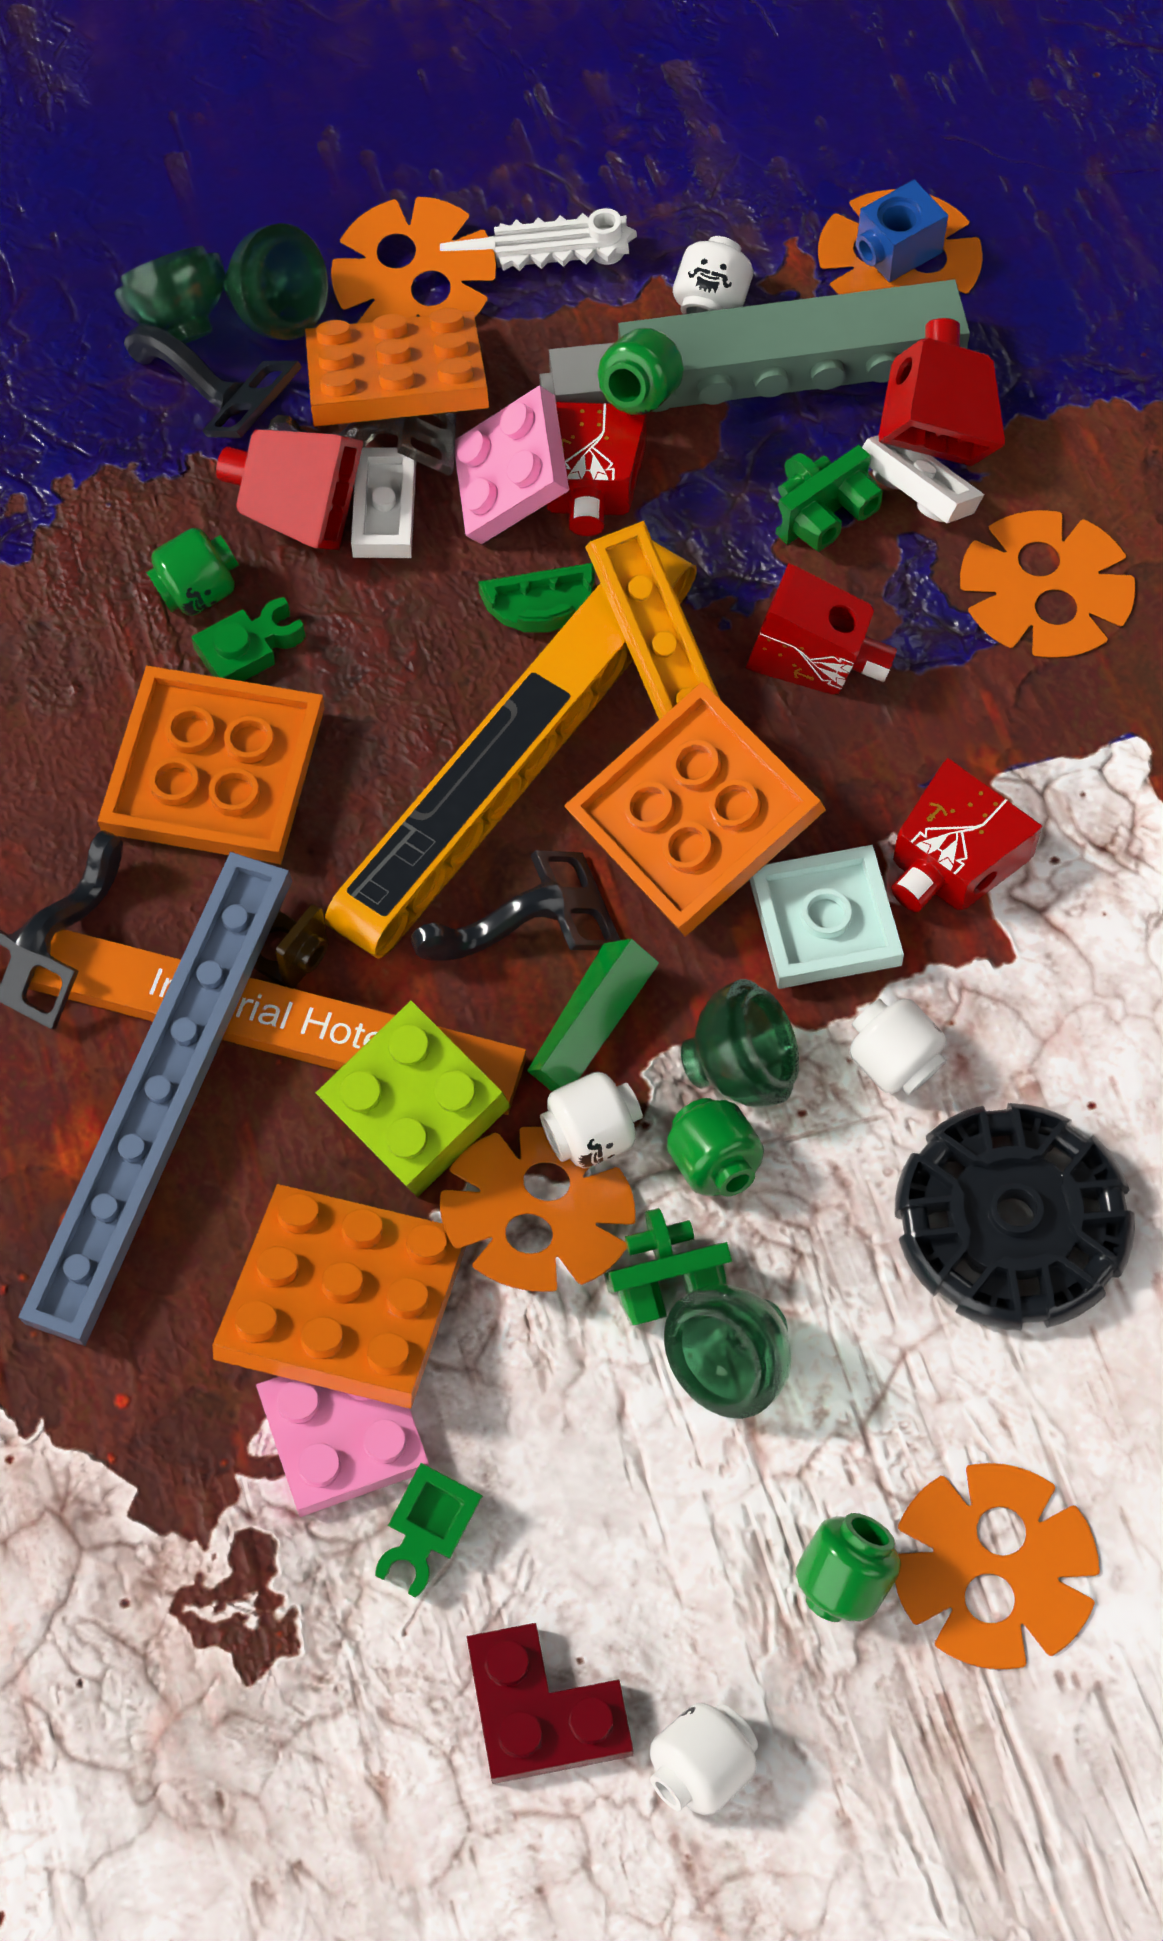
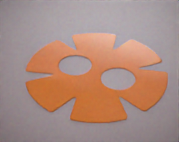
[818,189,983,294]
[331,197,496,323]
[960,510,1135,658]
[440,1127,636,1292]
[895,1463,1100,1669]

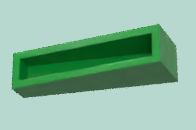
[527,939,659,1091]

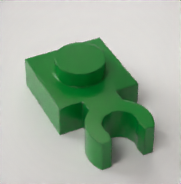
[191,597,306,681]
[375,1463,483,1598]

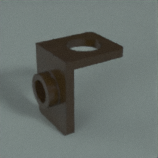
[254,904,329,989]

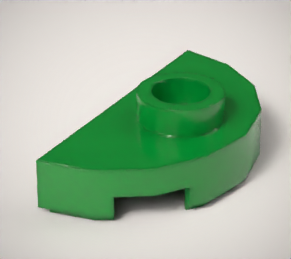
[478,563,595,632]

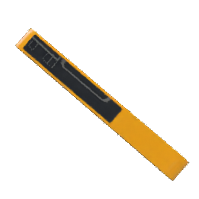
[325,541,697,958]

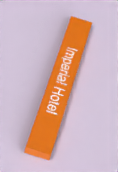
[28,929,527,1115]

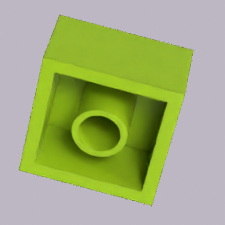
[315,1001,511,1197]

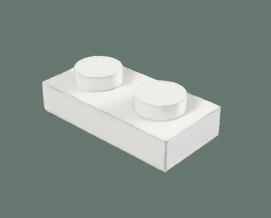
[862,435,985,523]
[351,448,416,558]

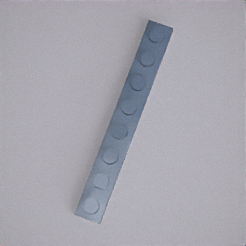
[18,852,292,1346]

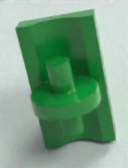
[776,445,883,552]
[604,1208,732,1326]

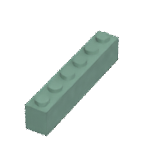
[618,279,970,412]

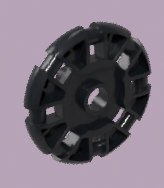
[894,1103,1135,1331]

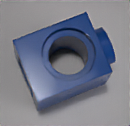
[856,179,948,282]

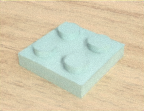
[749,845,904,989]

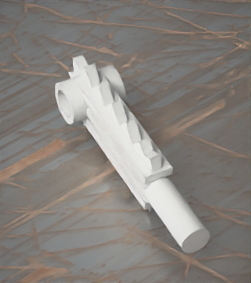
[440,208,637,271]

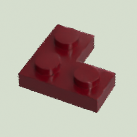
[466,1623,634,1784]

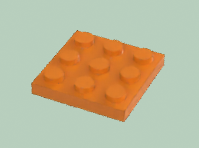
[305,308,489,427]
[97,665,325,864]
[564,682,826,937]
[212,1184,466,1409]

